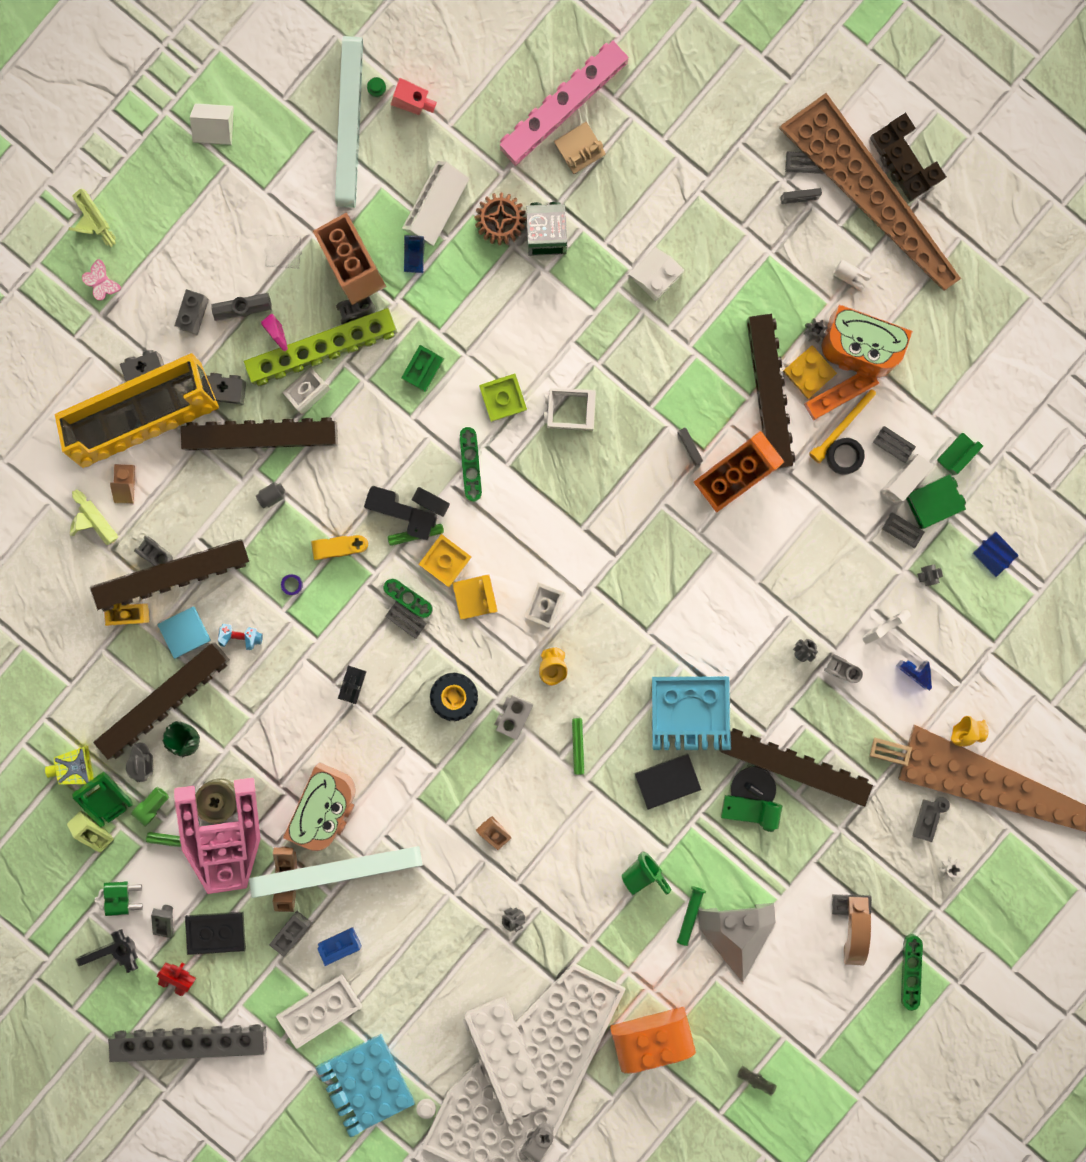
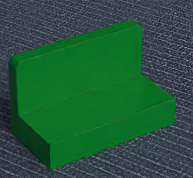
[937,433,984,475]

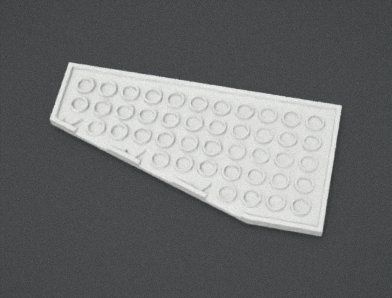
[421,963,625,1162]

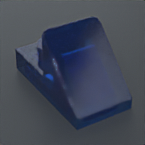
[404,235,426,273]
[896,660,932,691]

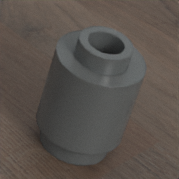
[256,482,286,508]

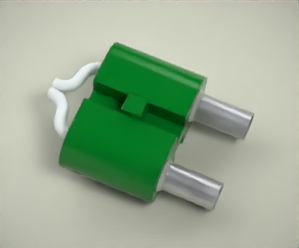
[95,881,143,916]

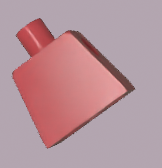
[391,78,437,115]

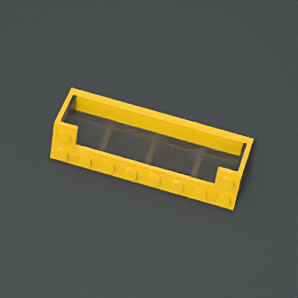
[55,353,219,468]

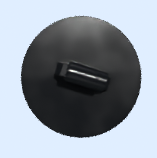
[731,767,776,802]

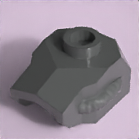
[126,742,153,782]

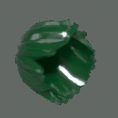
[162,721,200,758]

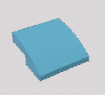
[157,607,211,659]

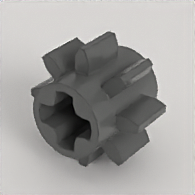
[803,318,828,343]
[918,564,943,586]
[793,639,818,662]
[502,907,525,932]

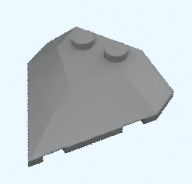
[698,903,776,982]

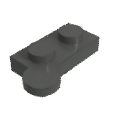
[912,797,950,842]

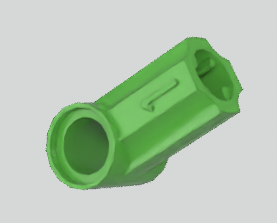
[131,786,170,827]

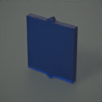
[973,531,1019,577]

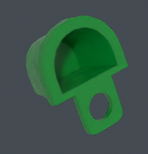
[621,852,671,896]

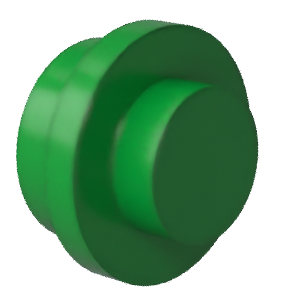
[367,77,386,97]

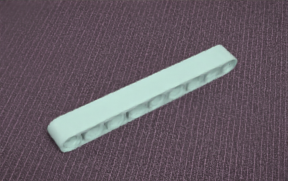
[335,36,363,208]
[249,846,423,898]

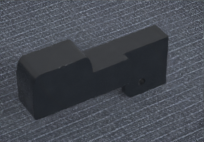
[364,486,438,541]

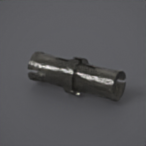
[737,1066,777,1096]

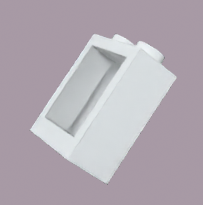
[544,388,596,431]
[881,454,934,504]

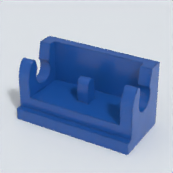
[317,927,362,966]

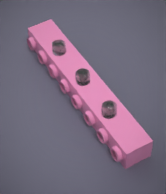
[500,41,629,166]

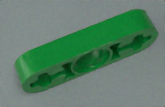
[383,579,433,618]

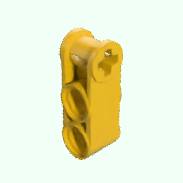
[311,535,368,560]

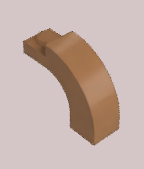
[273,846,297,912]
[844,897,871,966]

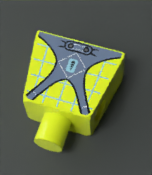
[45,746,94,784]

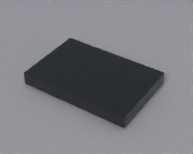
[634,753,702,810]
[185,912,246,955]

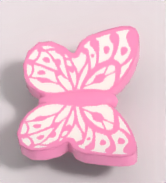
[82,259,121,301]

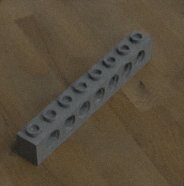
[108,1024,267,1062]

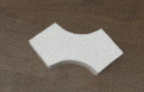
[862,610,911,645]

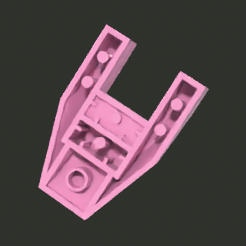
[174,778,261,894]

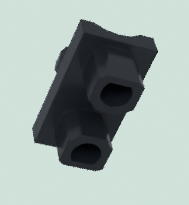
[338,665,367,704]

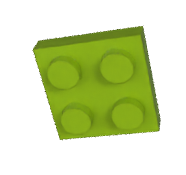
[479,373,527,422]

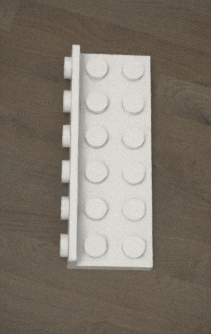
[463,996,549,1125]

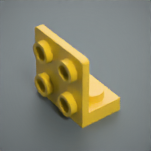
[453,574,498,619]

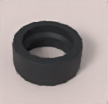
[826,438,865,475]
[412,487,450,517]

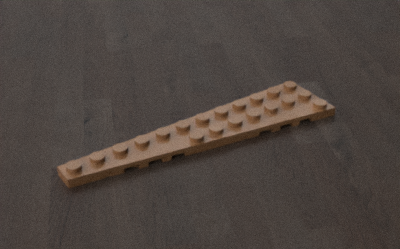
[779,93,961,291]
[898,724,1086,832]

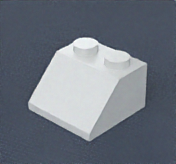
[629,247,684,302]

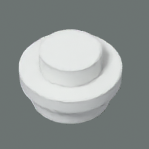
[417,1099,436,1119]

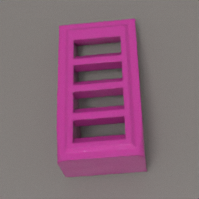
[261,314,288,351]

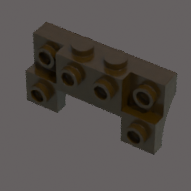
[870,112,947,202]

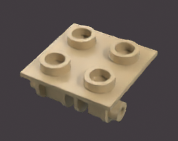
[554,122,606,174]

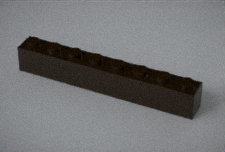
[747,314,795,469]
[180,417,338,451]
[90,539,250,612]
[93,642,230,760]
[719,728,873,807]

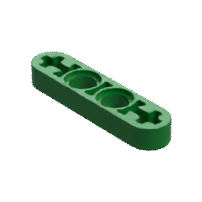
[459,427,482,502]
[901,934,923,1011]

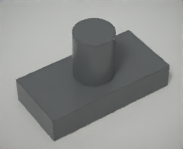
[151,904,174,938]

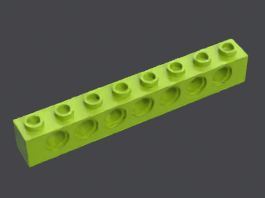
[243,308,398,386]

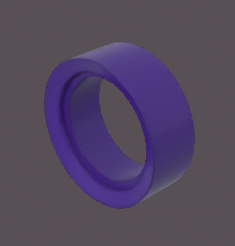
[281,574,303,595]

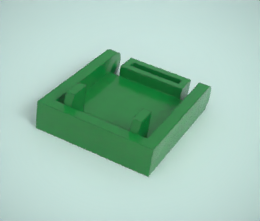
[72,772,133,827]

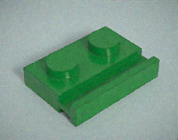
[401,345,444,392]

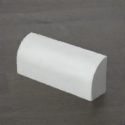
[402,161,469,246]

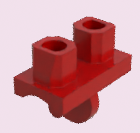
[157,962,196,996]

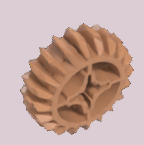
[475,192,526,245]

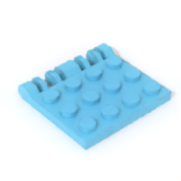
[652,676,731,750]
[315,1034,415,1137]

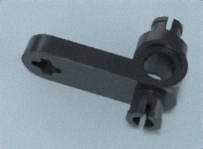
[75,929,138,973]

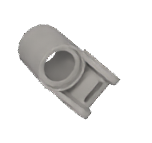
[824,653,863,683]
[521,1123,553,1162]

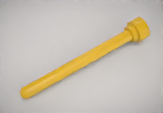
[809,389,876,464]

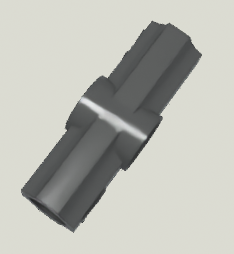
[211,293,272,321]

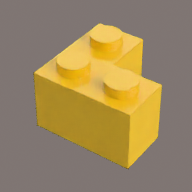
[104,603,150,626]

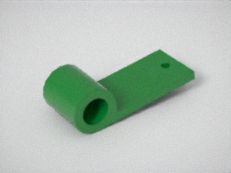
[721,795,783,832]

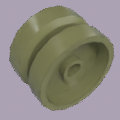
[195,778,237,824]

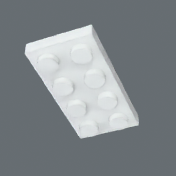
[276,974,362,1049]

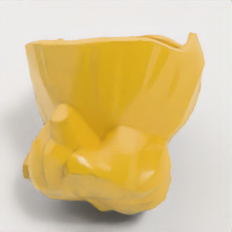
[539,647,568,686]
[951,715,989,747]

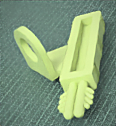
[68,189,116,247]
[70,489,118,545]

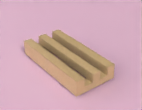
[870,738,912,766]

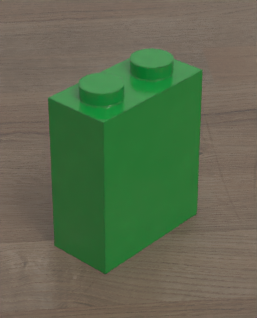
[906,474,966,529]

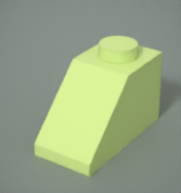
[67,810,114,853]

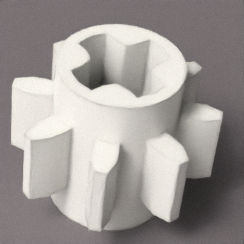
[939,856,965,882]

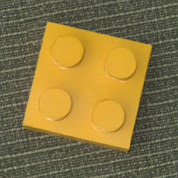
[783,345,837,399]
[418,534,472,587]

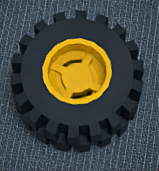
[430,672,478,721]

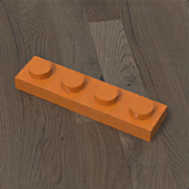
[804,374,879,421]

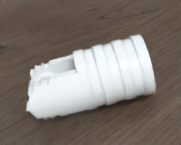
[833,260,872,292]

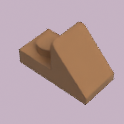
[110,464,135,504]
[476,816,512,850]

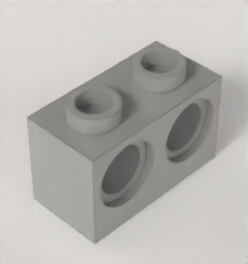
[494,694,533,740]

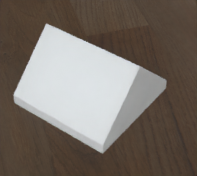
[190,104,234,145]
[283,367,331,414]
[525,582,566,629]

